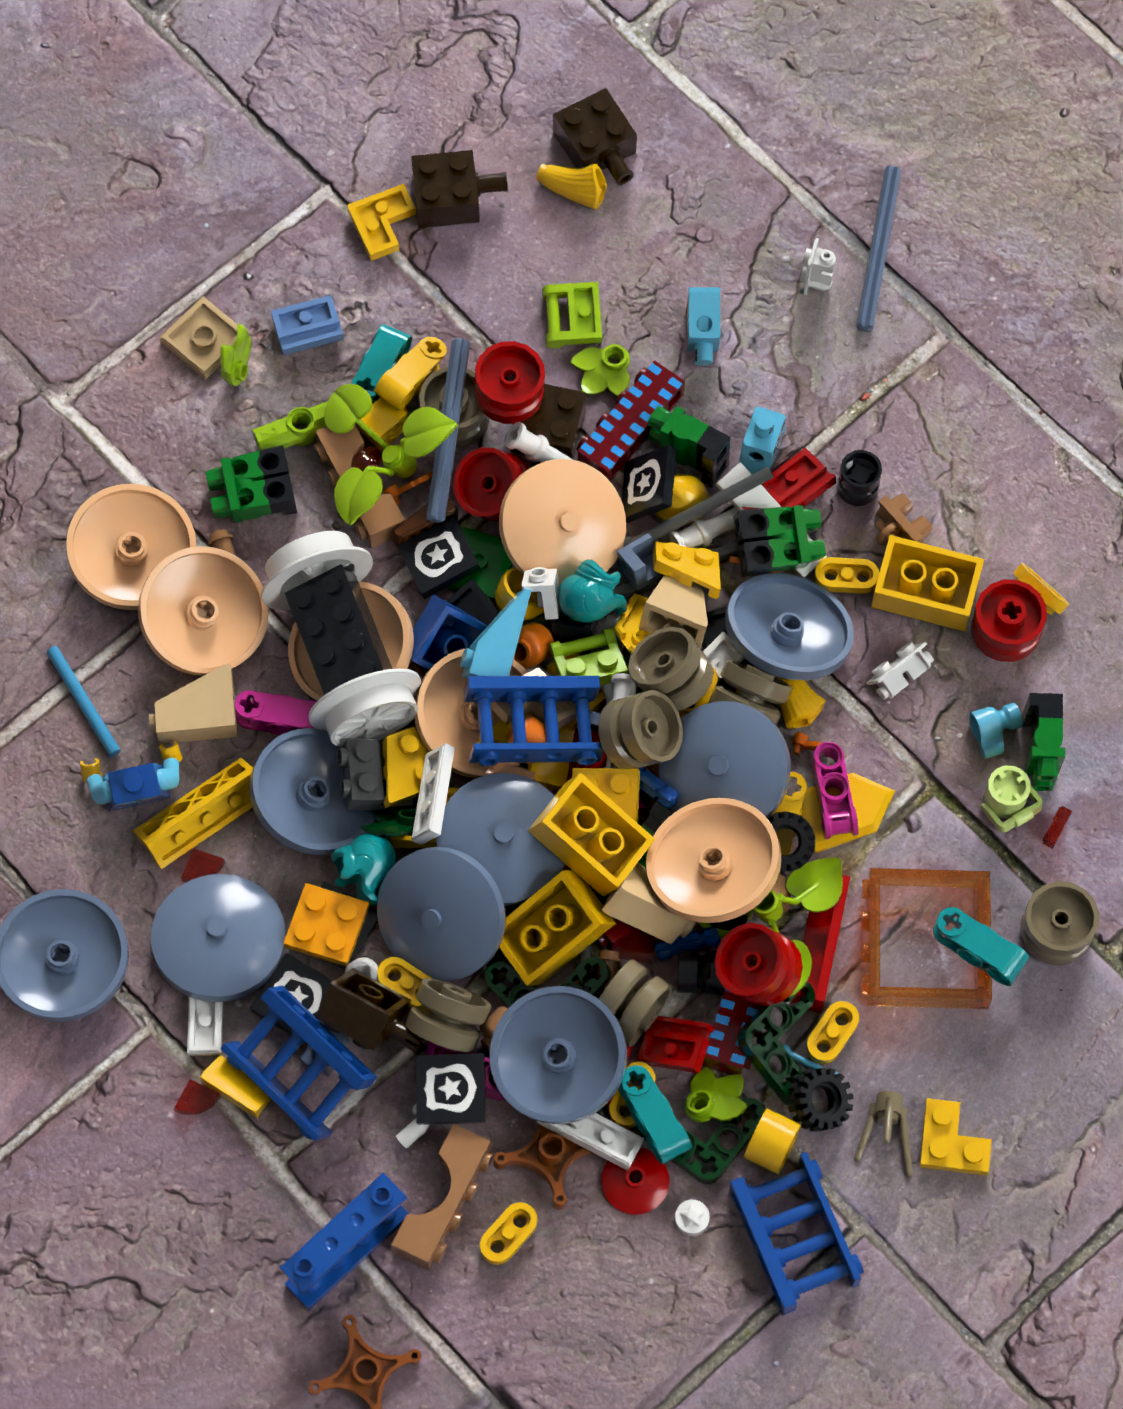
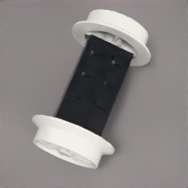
[261,531,421,747]

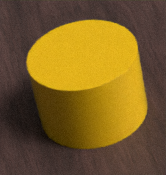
[744,1108,801,1174]

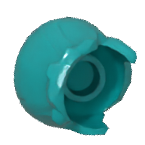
[558,559,627,623]
[331,833,396,906]

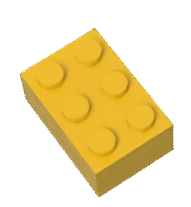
[871,535,984,631]
[528,773,655,897]
[499,870,616,986]

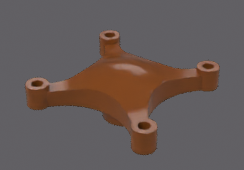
[493,1124,599,1210]
[308,1315,421,1409]

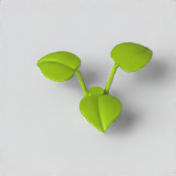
[324,384,458,526]
[698,858,843,996]

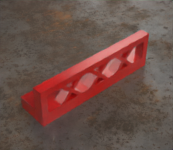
[789,875,851,1014]

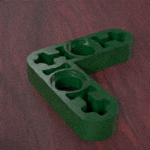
[485,957,611,1007]
[737,981,815,1106]
[638,1098,764,1184]

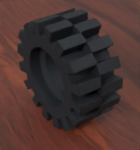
[767,812,816,872]
[787,1068,854,1132]

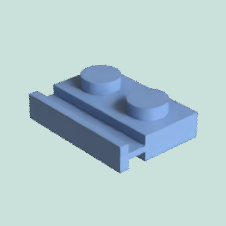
[271,295,344,355]

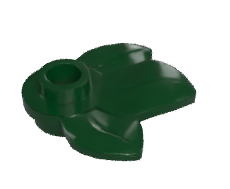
[361,809,416,837]

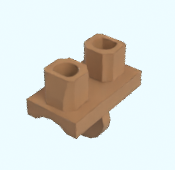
[875,493,932,545]

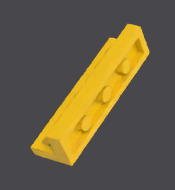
[132,758,253,869]

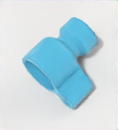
[969,702,1023,759]

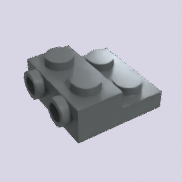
[337,739,414,811]

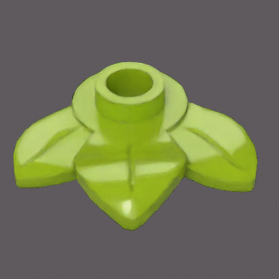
[220,324,252,386]
[571,344,630,396]
[685,1067,747,1122]

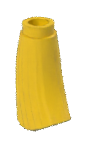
[536,164,607,210]
[774,675,827,729]

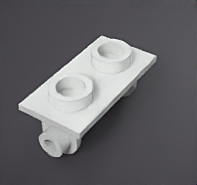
[800,238,836,295]
[866,642,934,700]

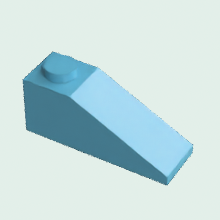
[460,589,531,679]

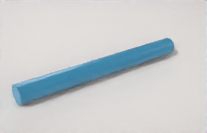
[46,646,121,757]

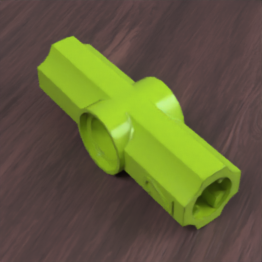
[252,401,328,451]

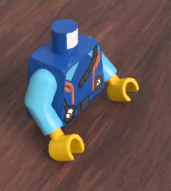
[80,741,183,812]

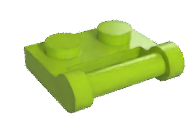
[542,282,602,349]
[549,628,628,686]

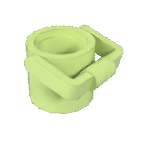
[980,765,1043,833]

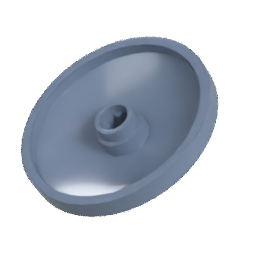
[725,573,854,680]
[659,701,791,818]
[249,728,376,855]
[436,773,566,906]
[377,847,505,981]
[151,874,286,1002]
[0,889,129,1022]
[490,986,627,1124]

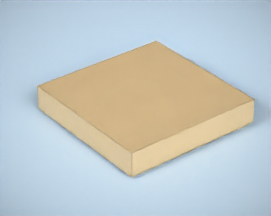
[159,296,238,380]

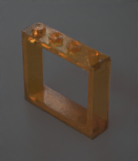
[861,868,992,1009]

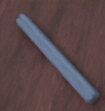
[856,165,901,332]
[426,338,470,523]

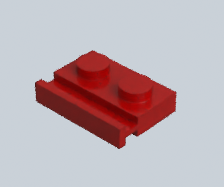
[761,448,836,508]
[637,1015,715,1074]

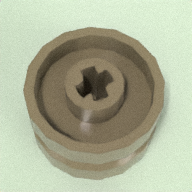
[419,367,490,448]
[628,627,714,711]
[709,659,793,726]
[599,690,683,769]
[1020,881,1099,966]
[599,959,672,1047]
[405,978,491,1052]

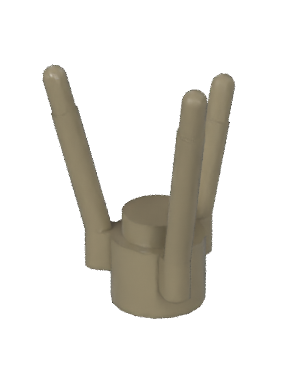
[854,1091,913,1177]

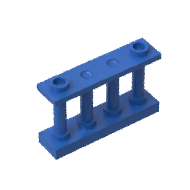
[463,676,604,766]
[220,985,377,1141]
[729,1152,864,1316]
[280,1172,409,1311]

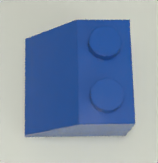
[411,595,487,670]

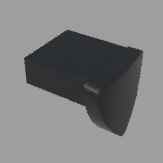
[551,616,598,655]

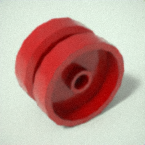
[474,341,545,424]
[453,447,530,522]
[971,579,1047,662]
[715,923,803,1006]

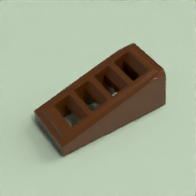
[394,499,458,547]

